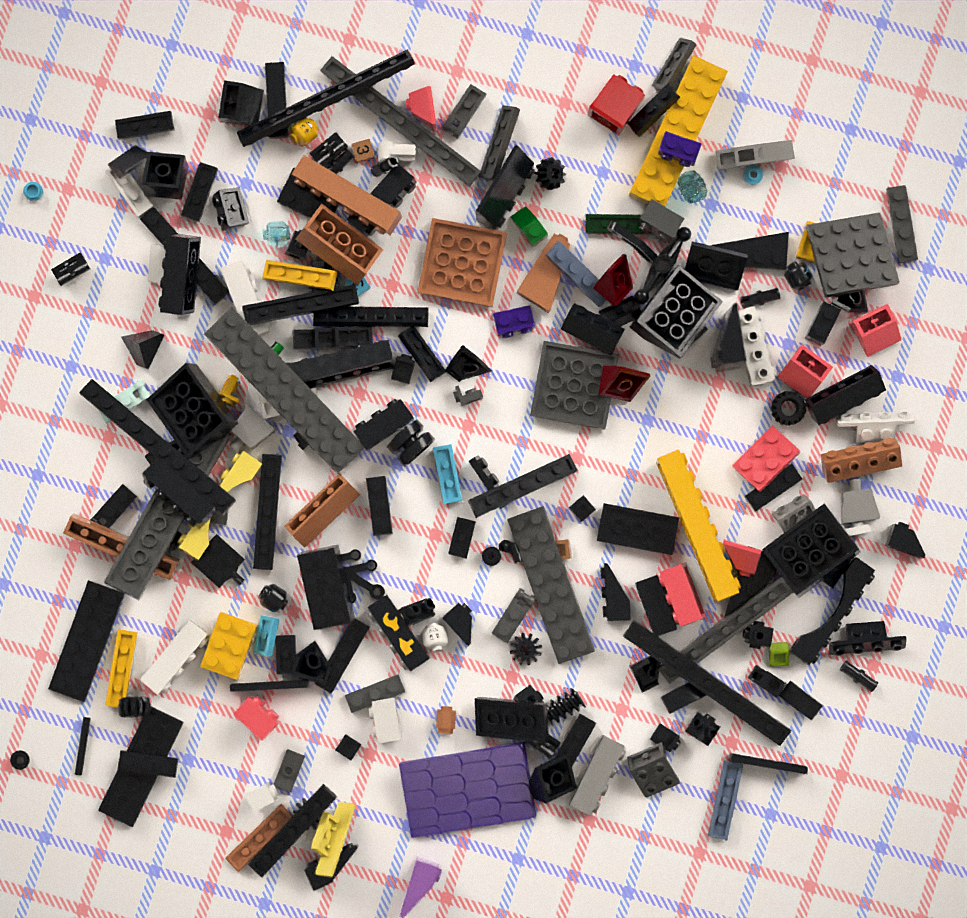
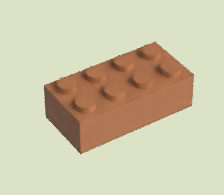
[295,204,384,285]

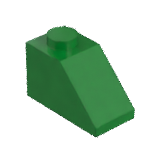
[510,206,548,248]

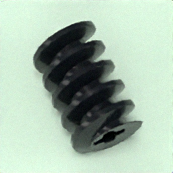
[547,688,586,726]

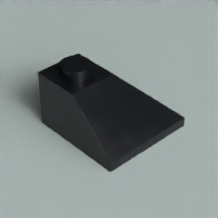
[529,753,577,804]

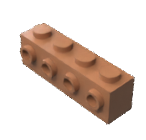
[820,438,902,483]
[284,473,360,548]

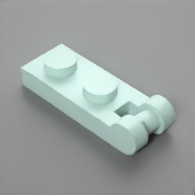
[98,380,151,424]

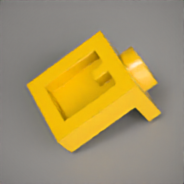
[219,374,240,406]

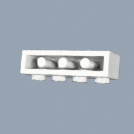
[738,306,777,388]

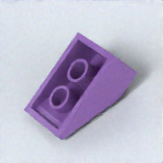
[400,857,442,918]

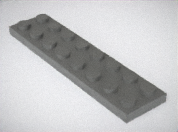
[507,506,595,664]

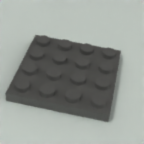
[806,212,900,297]
[530,341,619,430]

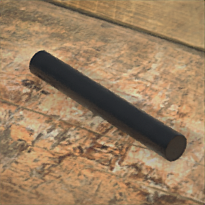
[75,717,91,775]

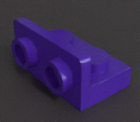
[658,131,702,167]
[493,305,535,338]

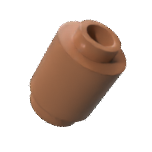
[436,706,456,734]

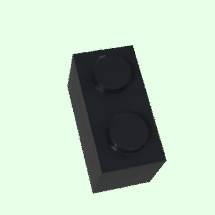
[804,301,841,346]

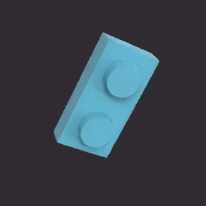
[253,615,279,657]

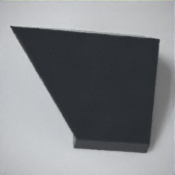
[831,291,868,313]
[121,330,165,370]
[445,345,492,382]
[290,641,332,685]
[629,656,661,693]

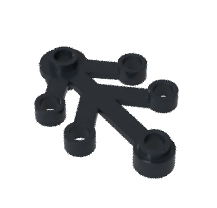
[341,549,385,603]

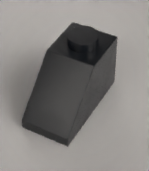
[885,522,926,559]
[442,603,472,646]

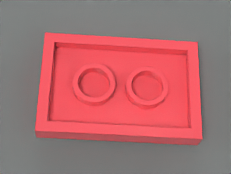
[732,425,801,492]

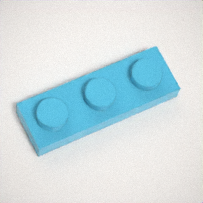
[433,444,463,504]

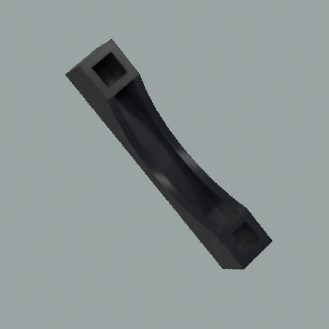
[789,557,875,665]

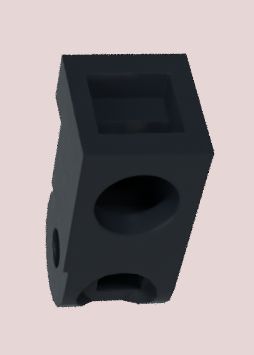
[747,665,786,698]

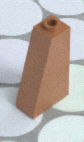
[517,233,570,314]

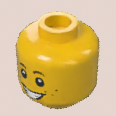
[290,118,319,146]

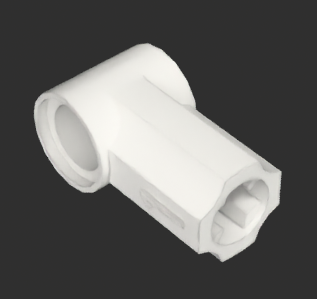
[378,141,416,162]

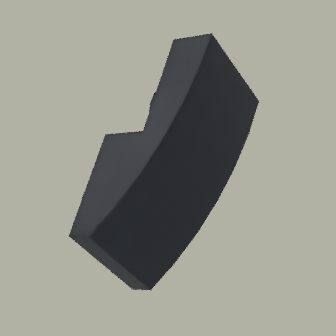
[779,681,824,721]
[661,683,706,714]

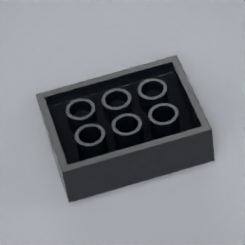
[476,144,535,230]
[629,265,723,359]
[710,303,746,372]
[146,363,238,459]
[762,503,861,598]

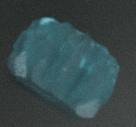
[677,170,708,204]

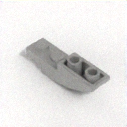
[715,140,795,170]

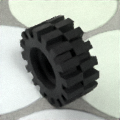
[771,391,807,426]

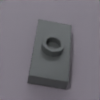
[274,749,305,792]

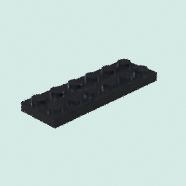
[48,580,125,702]
[98,706,184,828]

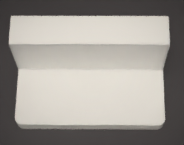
[148,244,166,285]

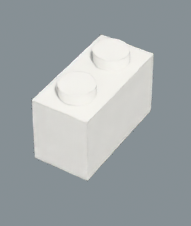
[369,698,401,743]
[245,782,279,813]

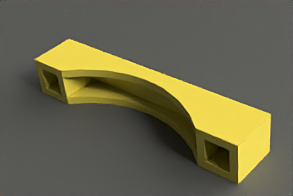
[177,451,262,561]

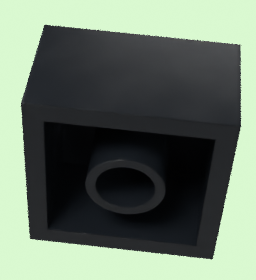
[141,152,189,200]

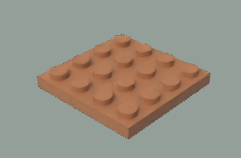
[418,218,507,307]

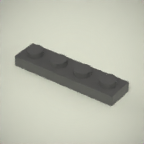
[479,105,520,181]
[886,185,918,263]

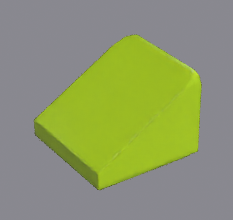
[769,642,789,667]

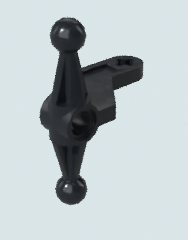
[607,221,692,304]

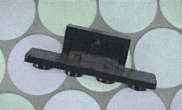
[828,621,907,656]

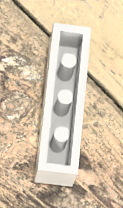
[220,260,272,337]
[140,620,209,695]

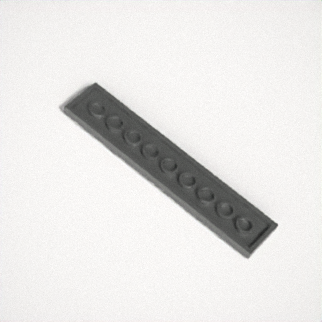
[204,307,364,474]
[104,432,231,601]

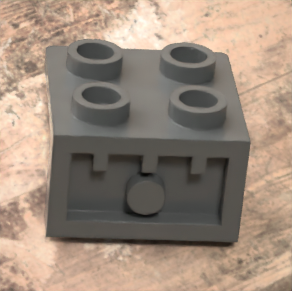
[627,742,680,798]

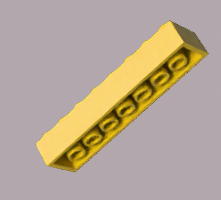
[629,55,728,206]
[656,449,741,604]

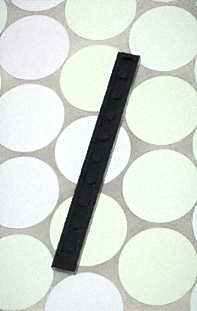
[236,49,415,147]
[79,379,236,515]
[623,620,791,746]

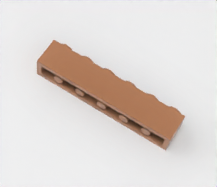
[292,155,402,236]
[63,513,180,580]

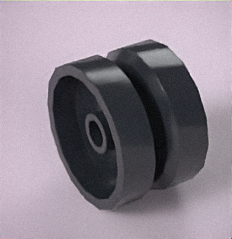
[386,419,435,467]

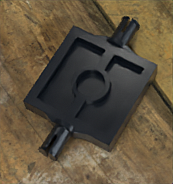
[191,534,246,588]

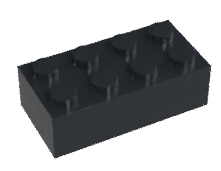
[158,234,201,315]
[297,544,355,630]

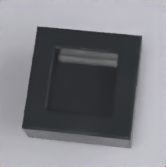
[335,734,362,761]

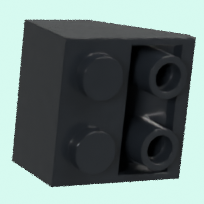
[218,80,264,126]

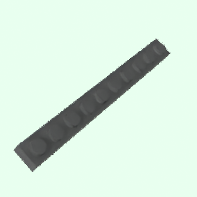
[320,56,481,187]

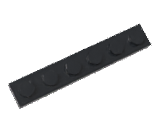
[140,207,230,305]
[242,284,359,325]
[313,306,429,327]
[253,454,282,570]
[468,454,578,518]
[248,783,338,877]

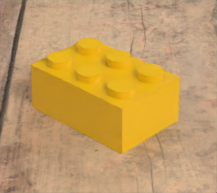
[200,612,258,680]

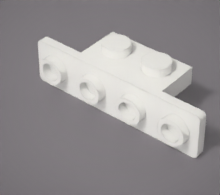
[836,411,915,443]

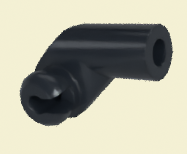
[498,540,523,563]

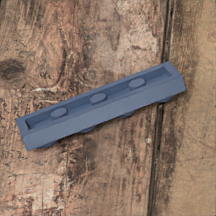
[545,241,606,307]
[708,760,744,840]

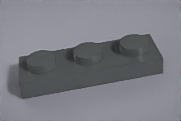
[652,37,697,90]
[344,674,405,713]

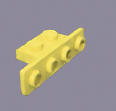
[311,802,356,877]

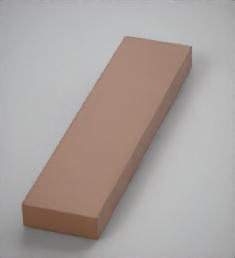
[225,804,293,872]

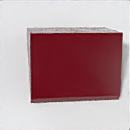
[593,254,633,306]
[599,366,651,402]

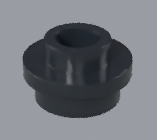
[482,547,501,566]
[10,750,30,770]

